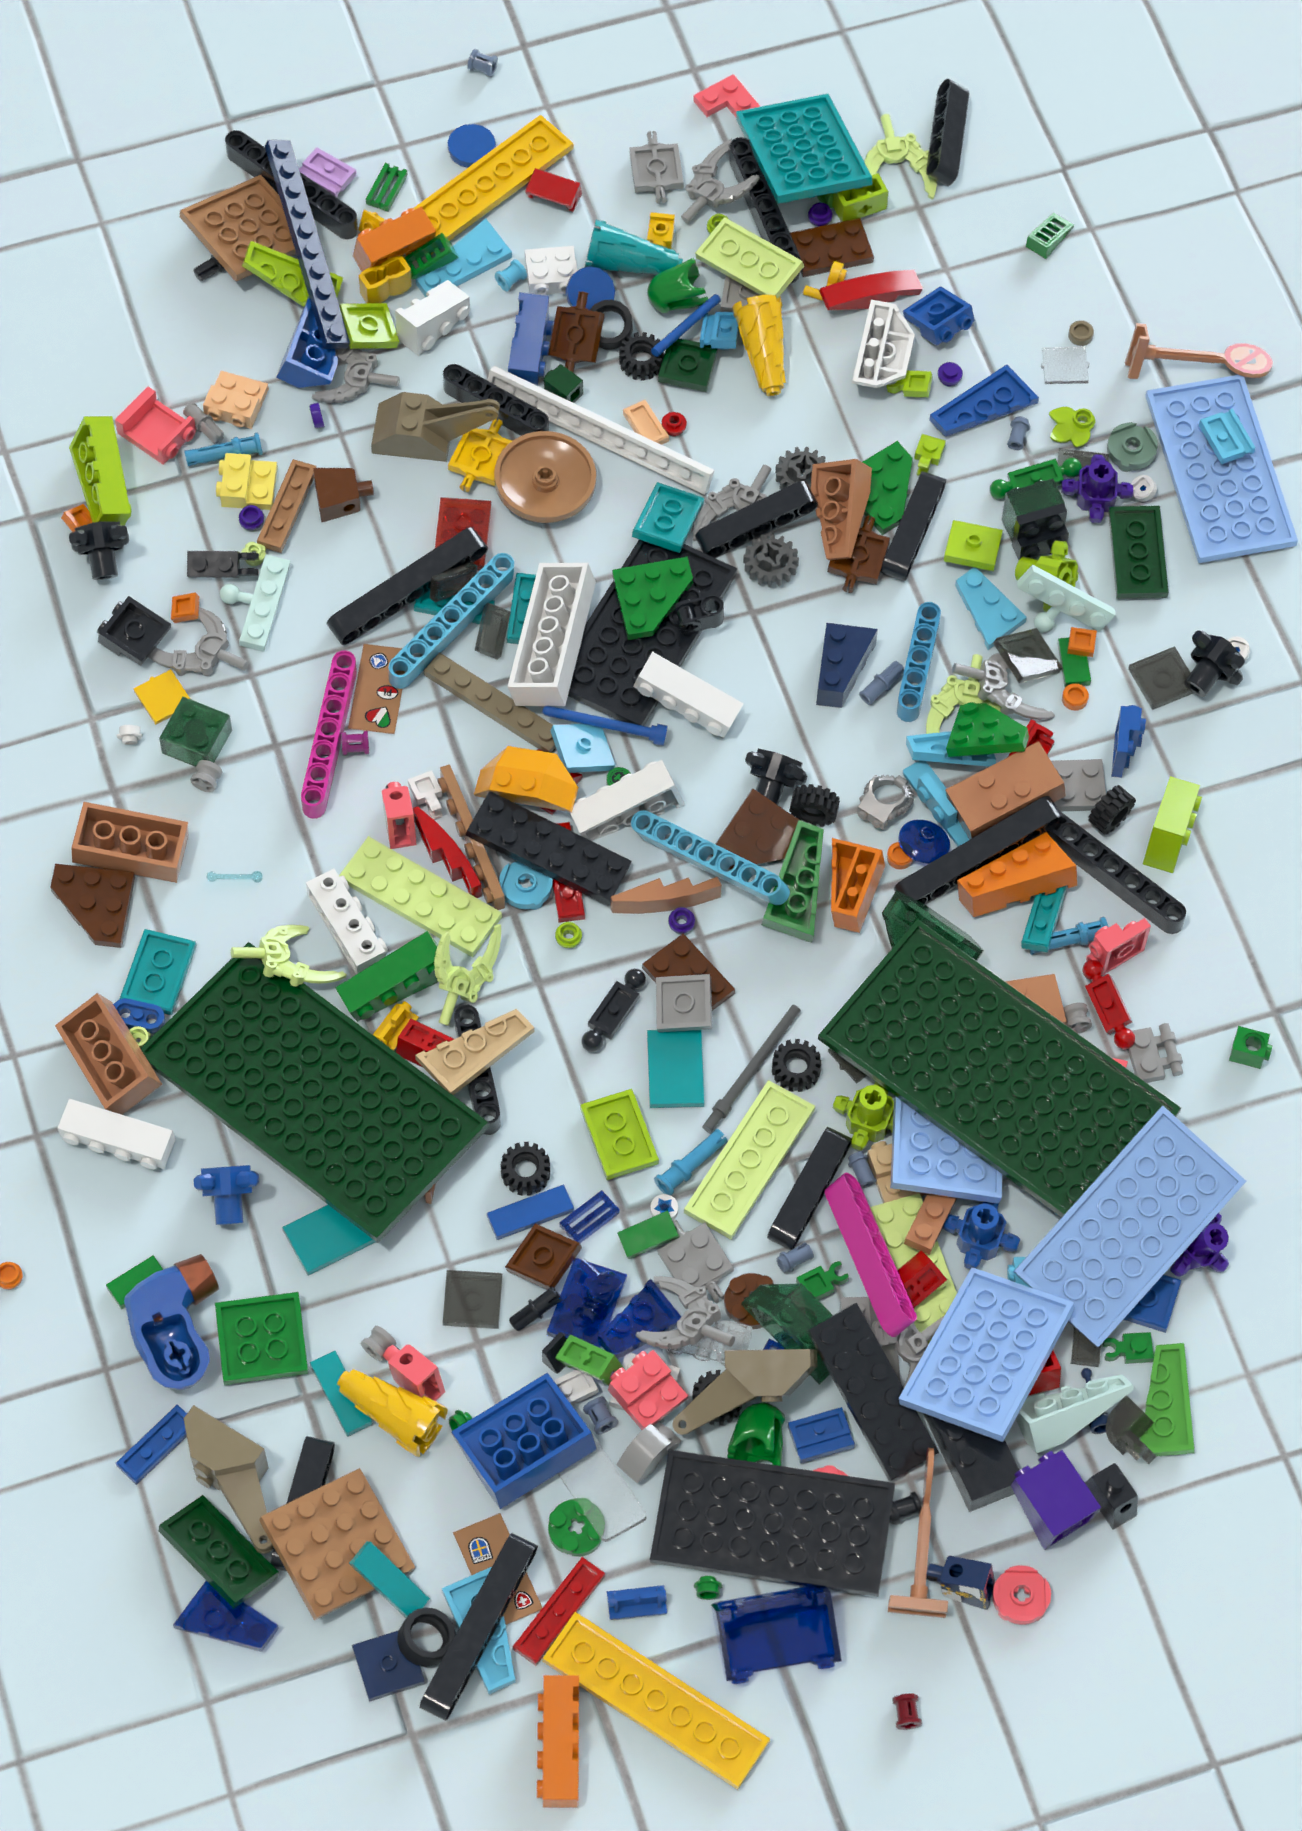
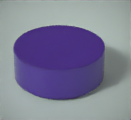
[309,402,325,429]

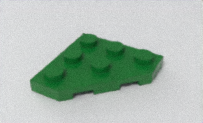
[863,440,913,535]
[612,557,693,640]
[946,702,1029,757]

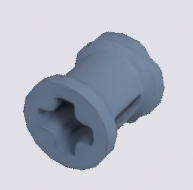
[467,49,498,77]
[583,1396,618,1434]

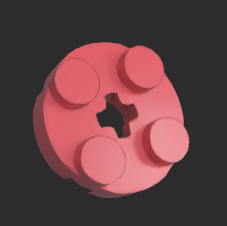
[992,1565,1051,1625]

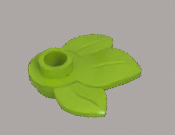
[1049,406,1095,448]

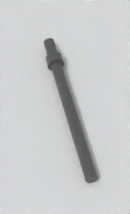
[702,1005,801,1133]

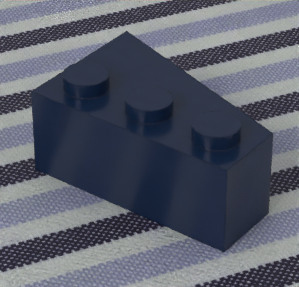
[816,623,878,708]

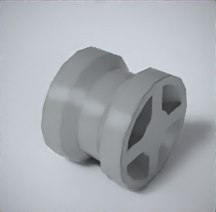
[190,760,222,792]
[1063,1003,1092,1033]
[360,1326,396,1361]

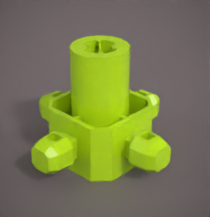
[1015,541,1079,612]
[832,1082,894,1151]

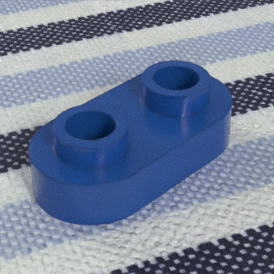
[113,998,165,1033]

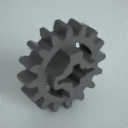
[775,447,826,490]
[743,534,799,587]

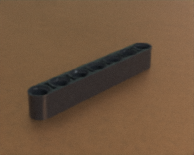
[225,130,358,240]
[729,137,801,283]
[327,527,488,645]
[894,796,1064,912]
[1048,810,1186,934]
[419,1533,538,1721]

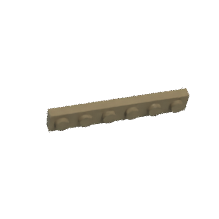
[424,652,556,753]

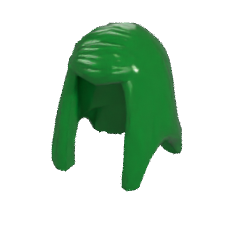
[647,258,708,313]
[727,1402,785,1466]

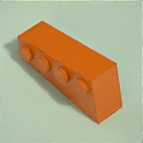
[957,832,1077,917]
[537,1675,579,1808]

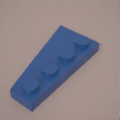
[929,364,1039,437]

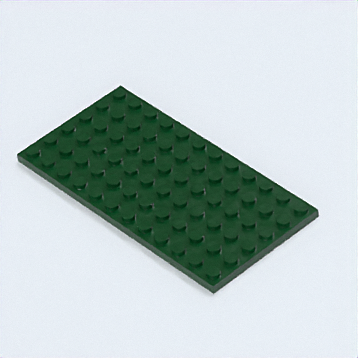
[818,919,1181,1217]
[140,942,489,1243]

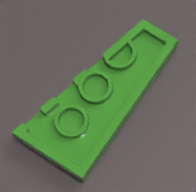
[1137,1343,1195,1458]

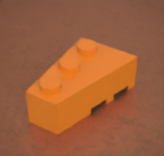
[353,206,436,272]
[831,838,885,933]

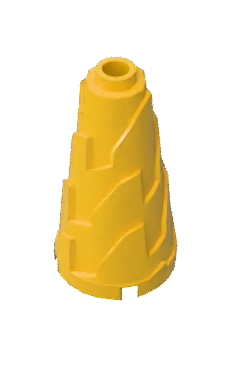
[732,295,786,396]
[337,1369,448,1457]

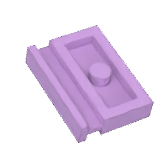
[299,147,356,197]

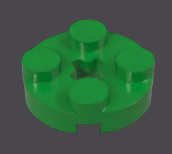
[548,1498,605,1557]

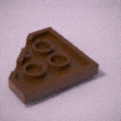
[709,789,799,870]
[50,864,135,948]

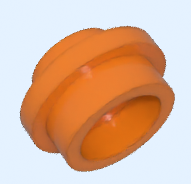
[0,1262,23,1289]

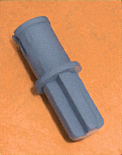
[859,661,904,705]

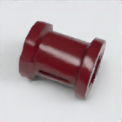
[892,1693,922,1730]

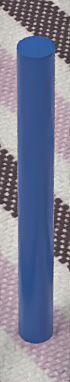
[651,294,721,357]

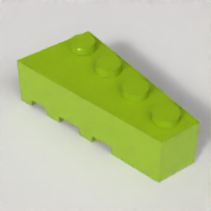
[69,416,132,525]

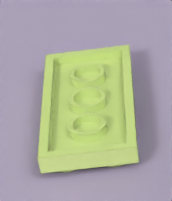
[695,217,804,298]

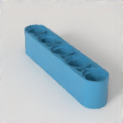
[897,602,941,722]

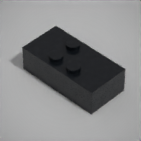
[923,1413,1019,1512]

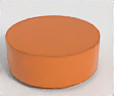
[1062,684,1089,711]
[887,842,914,870]

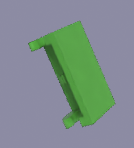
[555,1335,624,1386]

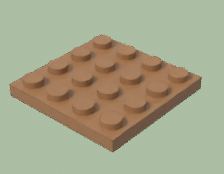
[179,175,296,282]
[259,1468,416,1621]

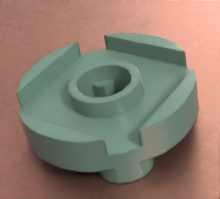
[1107,422,1158,472]

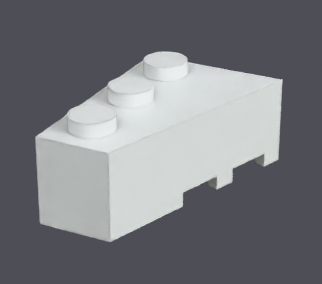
[395,280,470,356]

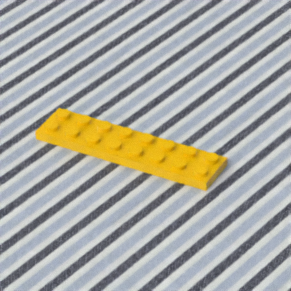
[414,114,573,255]
[543,1612,770,1790]

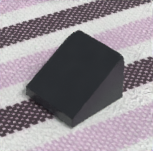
[542,1333,567,1374]

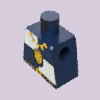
[926,1556,995,1610]

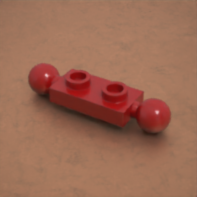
[1082,959,1135,1049]

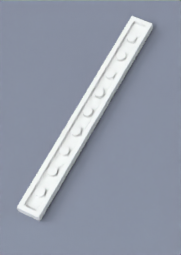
[487,366,714,495]

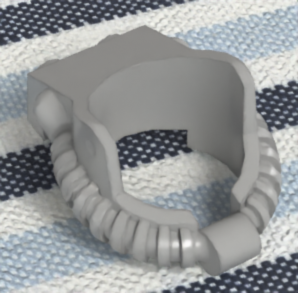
[857,775,914,830]

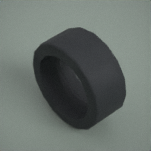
[590,299,633,350]
[397,1607,456,1667]

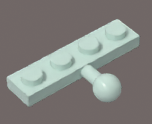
[220,554,291,652]
[1017,565,1115,632]

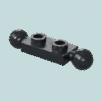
[581,968,646,1052]

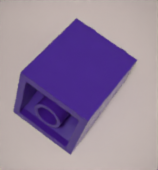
[1011,1450,1101,1550]

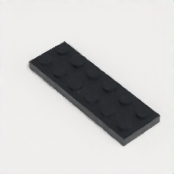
[465,791,632,906]
[806,1303,939,1481]

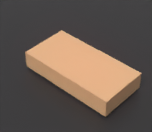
[623,400,669,445]

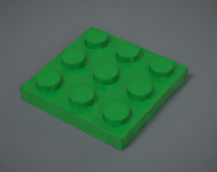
[215,1292,308,1385]

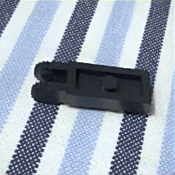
[187,551,259,578]

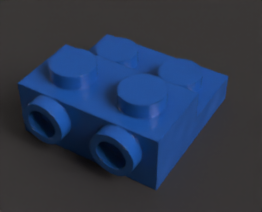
[903,286,975,346]
[1111,705,1146,778]

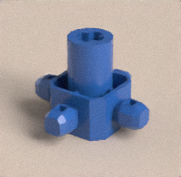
[194,1165,259,1225]
[943,1201,1020,1269]

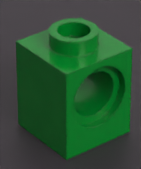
[1229,1026,1273,1069]

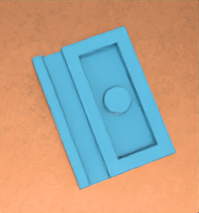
[1199,408,1256,464]

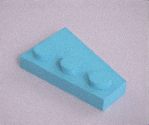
[955,567,1027,650]

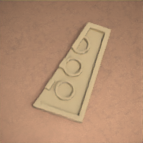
[415,1009,535,1095]

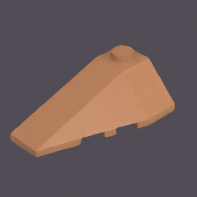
[811,459,872,560]

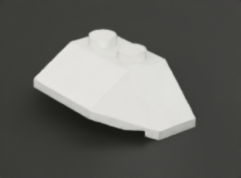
[852,300,915,388]

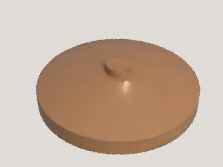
[494,431,596,523]

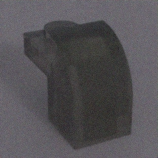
[1106,1395,1157,1464]

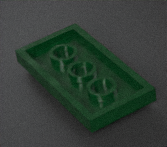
[1108,506,1169,599]
[158,1495,279,1609]

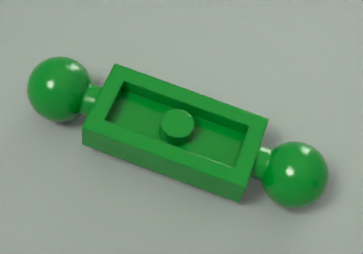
[989,458,1082,499]

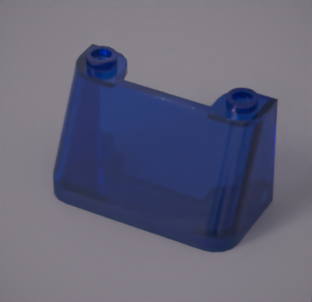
[711,1586,842,1684]

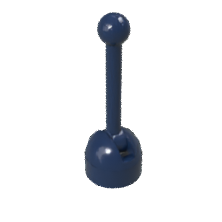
[1081,1368,1113,1434]

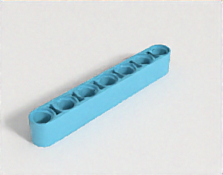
[388,553,515,689]
[631,810,790,905]

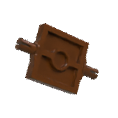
[548,291,605,373]
[827,516,890,593]

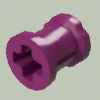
[342,731,369,756]

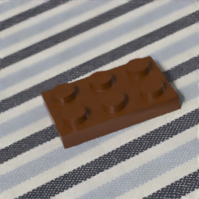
[790,218,874,277]
[642,933,735,1011]

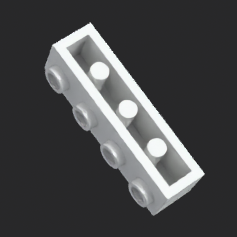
[633,652,744,738]
[306,869,388,974]
[57,1098,176,1169]

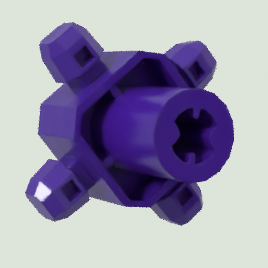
[1061,454,1133,523]
[1170,1213,1229,1277]

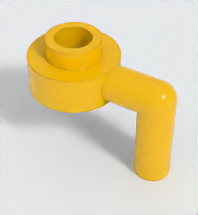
[803,261,847,301]

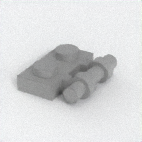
[1127,1023,1183,1083]

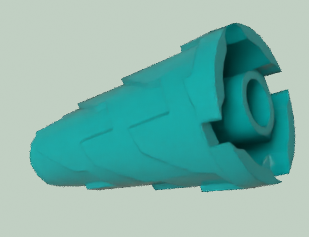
[584,220,683,275]

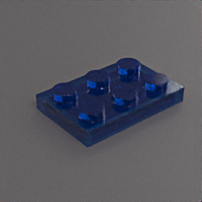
[547,1258,627,1348]

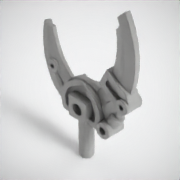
[681,139,760,223]
[312,346,400,403]
[693,465,772,542]
[148,607,249,676]
[952,652,1055,720]
[636,1276,735,1349]
[870,1316,944,1388]

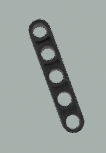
[926,78,969,186]
[443,364,549,436]
[881,471,946,581]
[695,481,818,558]
[454,1004,500,1135]
[767,1127,852,1250]
[271,1436,335,1571]

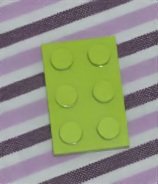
[580,1089,659,1180]

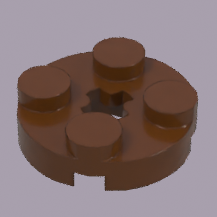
[724,1273,780,1329]

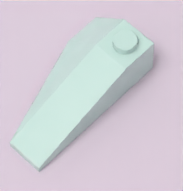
[1016,1374,1134,1453]

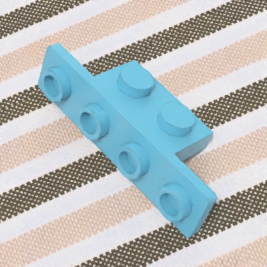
[903,760,970,847]

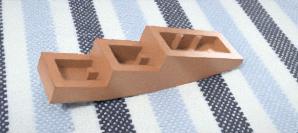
[610,877,722,914]

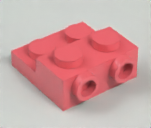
[1086,918,1151,975]
[608,1350,688,1430]

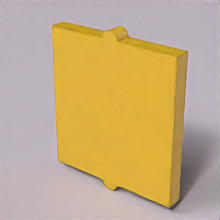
[133,669,193,725]

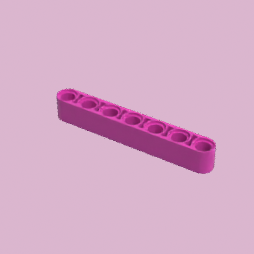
[301,650,357,819]
[825,1172,917,1337]

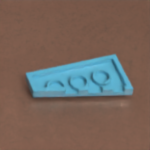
[415,218,512,297]
[442,1567,515,1694]

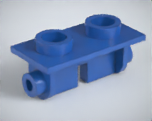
[607,1585,667,1620]

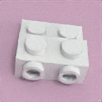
[525,246,577,295]

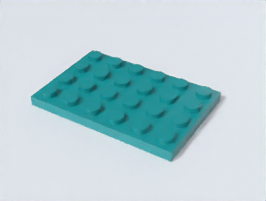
[736,93,872,204]

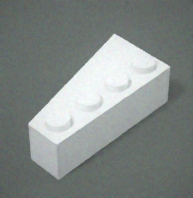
[570,759,685,841]

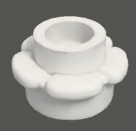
[117,725,142,745]

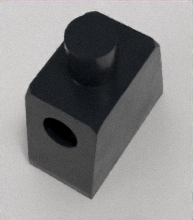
[1085,1463,1138,1530]

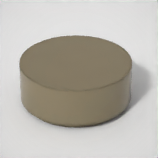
[1068,320,1094,346]

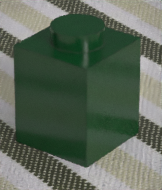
[544,364,583,403]

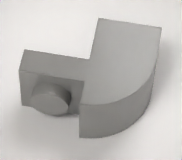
[616,1422,682,1483]

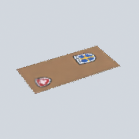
[453,1513,542,1625]

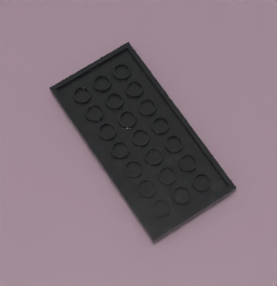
[568,539,738,726]
[650,1450,895,1597]

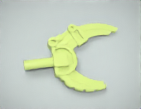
[864,114,937,200]
[926,654,1002,734]
[434,924,501,1026]
[230,925,347,986]

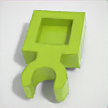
[886,370,933,398]

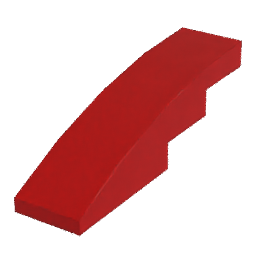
[819,270,923,310]
[413,806,482,898]

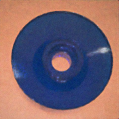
[898,819,950,864]

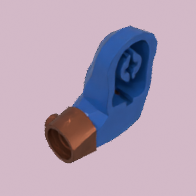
[124,1254,219,1390]

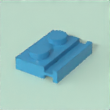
[700,312,739,350]

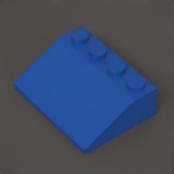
[451,1372,597,1509]

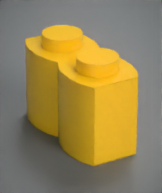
[359,256,412,303]

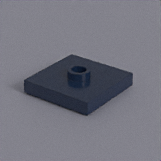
[352,1630,425,1702]

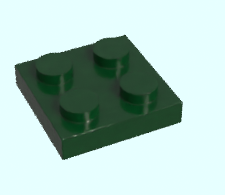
[658,338,718,392]

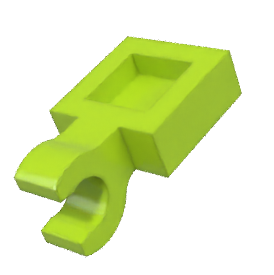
[914,434,946,476]

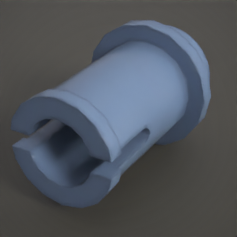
[1007,416,1030,450]
[848,1151,877,1188]
[776,1242,814,1273]

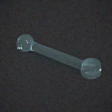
[206,871,262,883]

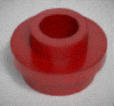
[662,412,687,436]

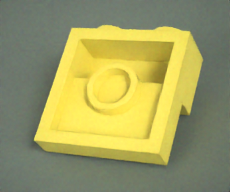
[216,453,277,510]

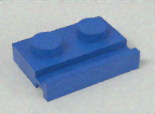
[787,1407,855,1464]

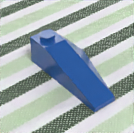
[276,296,338,388]

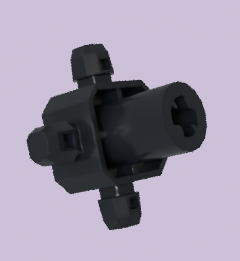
[69,522,129,580]
[1184,630,1245,697]
[745,748,808,805]

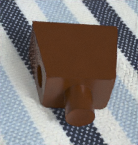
[313,468,374,522]

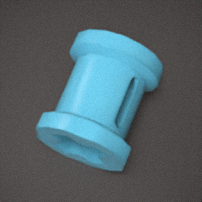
[494,259,527,291]

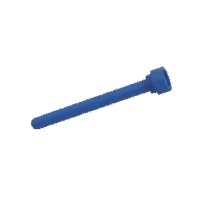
[542,706,668,746]

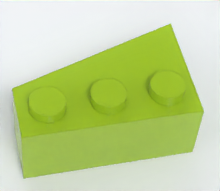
[1143,776,1202,873]

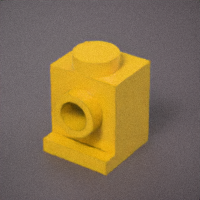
[647,212,675,249]

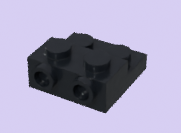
[1012,503,1069,560]
[97,596,171,666]

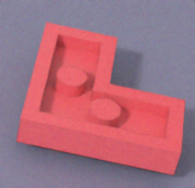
[693,74,761,117]

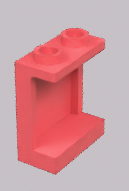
[115,387,196,465]

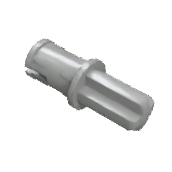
[183,402,224,444]

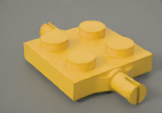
[448,419,512,492]

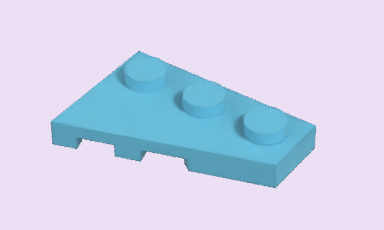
[906,731,996,767]

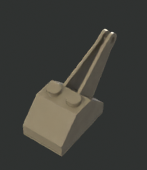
[371,392,500,462]
[672,1349,817,1435]
[184,1405,274,1554]

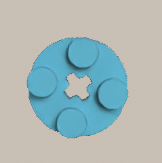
[499,861,553,910]

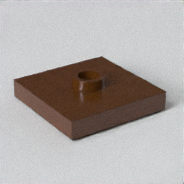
[505,1223,582,1290]

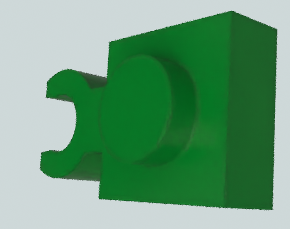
[796,1261,849,1305]
[1103,1332,1154,1364]

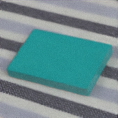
[632,482,705,553]
[119,929,197,1015]
[647,1030,704,1108]
[282,1205,376,1276]

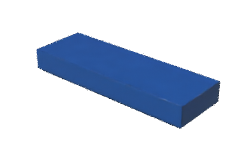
[487,1184,574,1240]
[116,1404,187,1485]

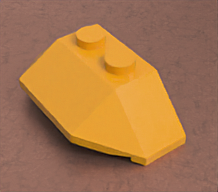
[474,746,579,812]

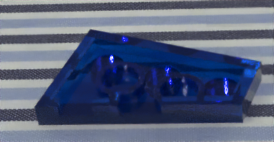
[597,1278,681,1359]
[173,1581,279,1652]

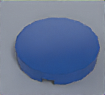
[447,124,496,168]
[565,266,615,310]

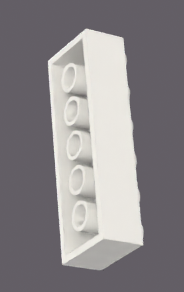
[507,563,596,706]

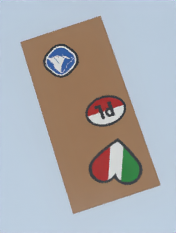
[348,644,406,734]

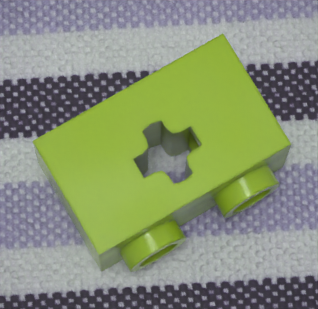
[832,173,889,222]

